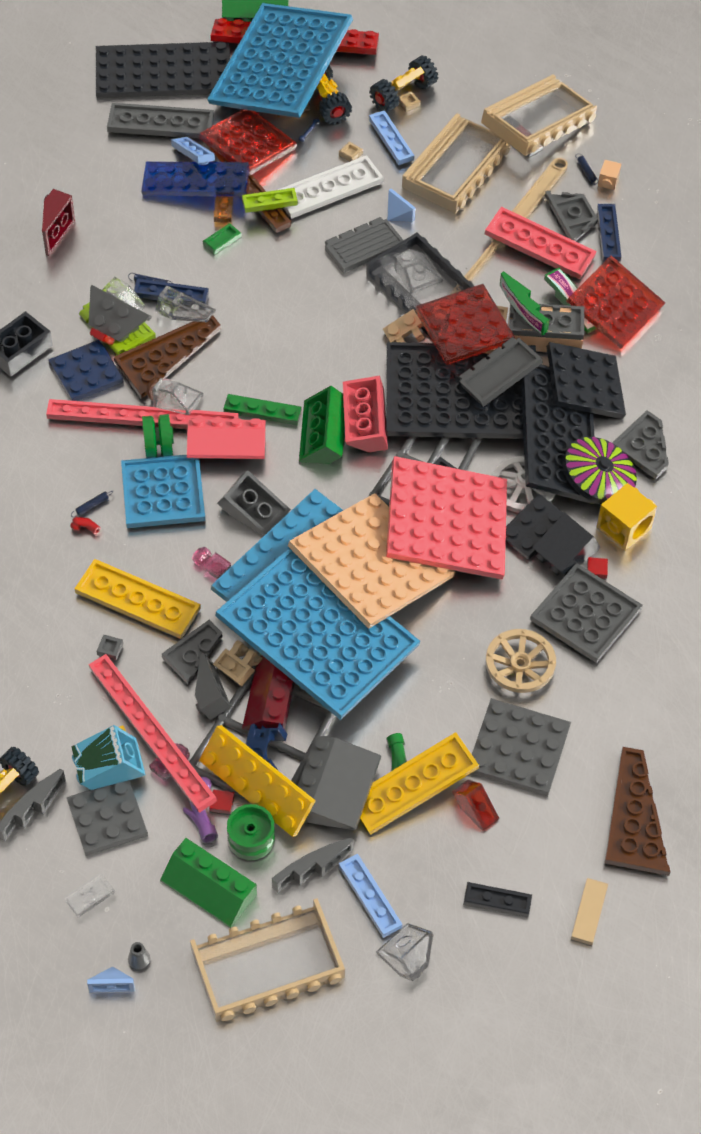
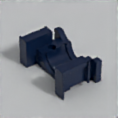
[246,723,288,770]

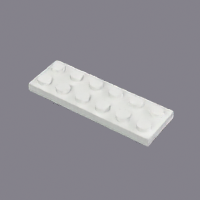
[278,155,384,219]

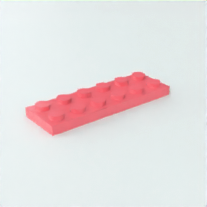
[484,207,597,279]

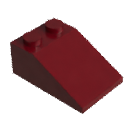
[42,189,75,256]

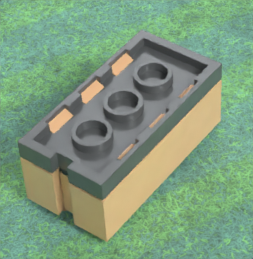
[507,304,584,352]

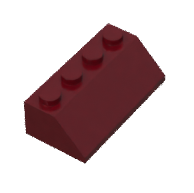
[242,655,295,730]

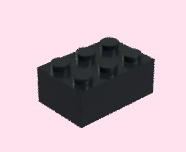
[0,311,53,377]

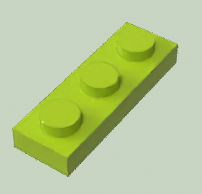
[242,188,298,213]

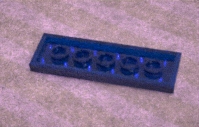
[141,161,250,196]

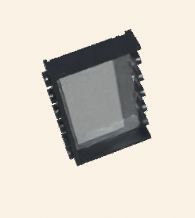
[366,232,486,342]

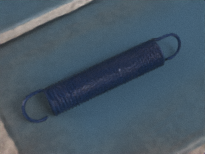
[575,154,598,185]
[128,273,172,283]
[71,491,113,517]

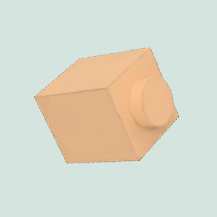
[598,160,621,190]

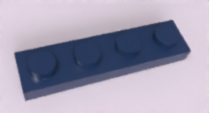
[597,204,622,262]
[133,279,209,307]

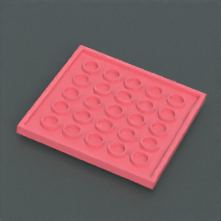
[386,456,507,579]

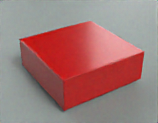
[90,328,116,345]
[587,557,608,579]
[209,789,234,815]

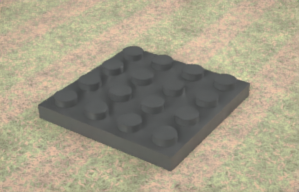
[530,563,643,663]
[472,698,571,797]

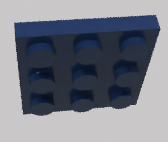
[48,340,124,401]

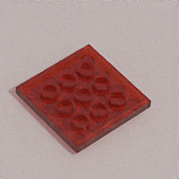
[199,109,297,176]
[566,256,666,349]
[416,284,515,365]

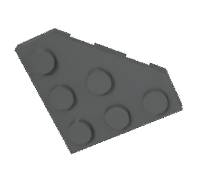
[612,410,669,479]

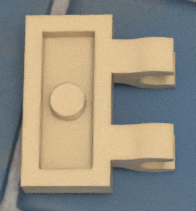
[383,309,425,342]
[213,640,262,686]

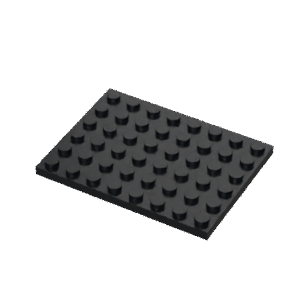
[386,342,536,439]

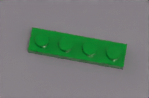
[223,394,302,426]

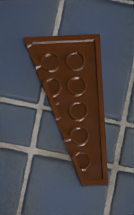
[114,313,221,399]
[605,747,671,876]

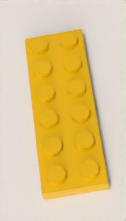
[74,559,201,639]
[199,725,316,837]
[360,732,479,835]

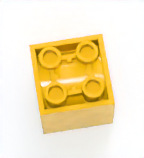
[596,483,657,551]

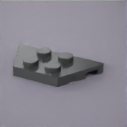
[545,191,598,241]
[89,285,152,342]

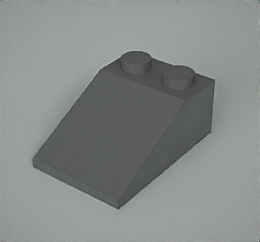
[217,470,291,536]

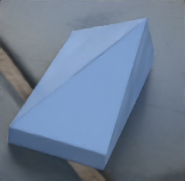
[387,189,416,222]
[87,967,135,993]

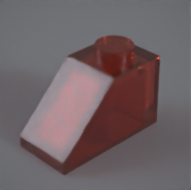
[452,780,500,831]

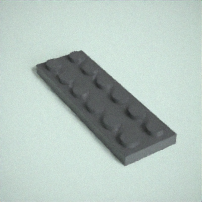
[107,103,214,139]

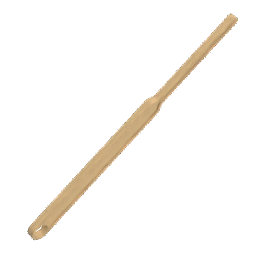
[450,158,568,301]

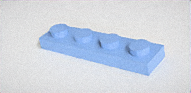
[369,110,415,165]
[171,137,215,165]
[339,854,403,938]

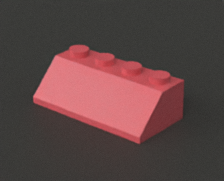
[343,375,388,452]
[187,418,266,459]

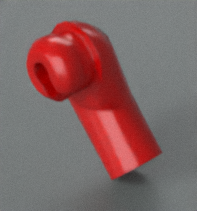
[70,517,101,535]

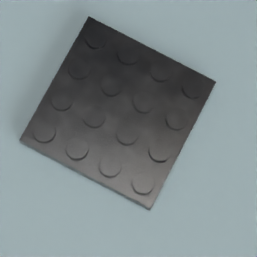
[546,342,626,419]

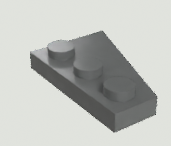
[162,619,223,684]

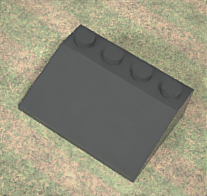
[298,735,381,830]

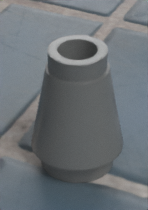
[128,942,150,969]

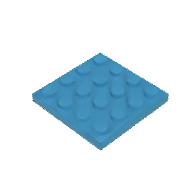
[121,455,206,528]

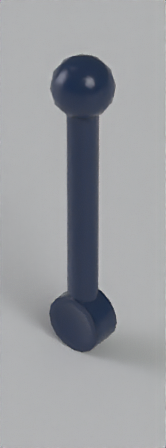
[299,118,320,142]

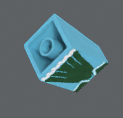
[71,725,146,790]

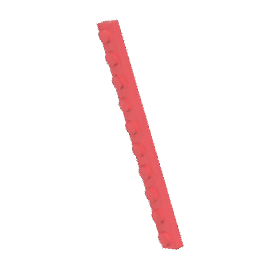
[46,399,239,429]
[88,654,217,813]

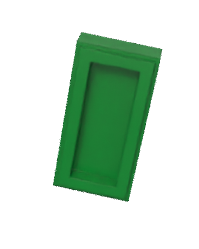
[203,223,242,255]

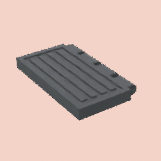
[325,217,403,273]
[459,337,543,407]

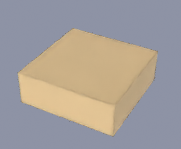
[399,92,421,112]
[339,141,363,162]

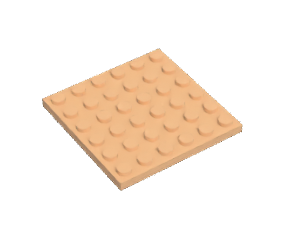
[288,493,455,629]

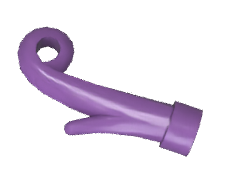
[183,777,218,843]

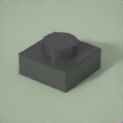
[96,634,123,661]

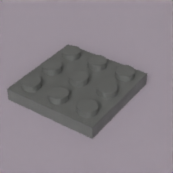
[66,780,148,856]

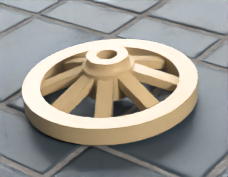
[486,629,556,693]

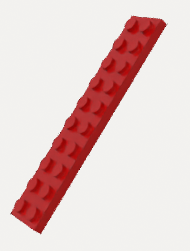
[210,18,379,55]

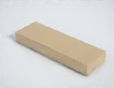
[571,878,608,945]

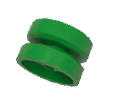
[142,414,174,458]
[227,804,275,860]

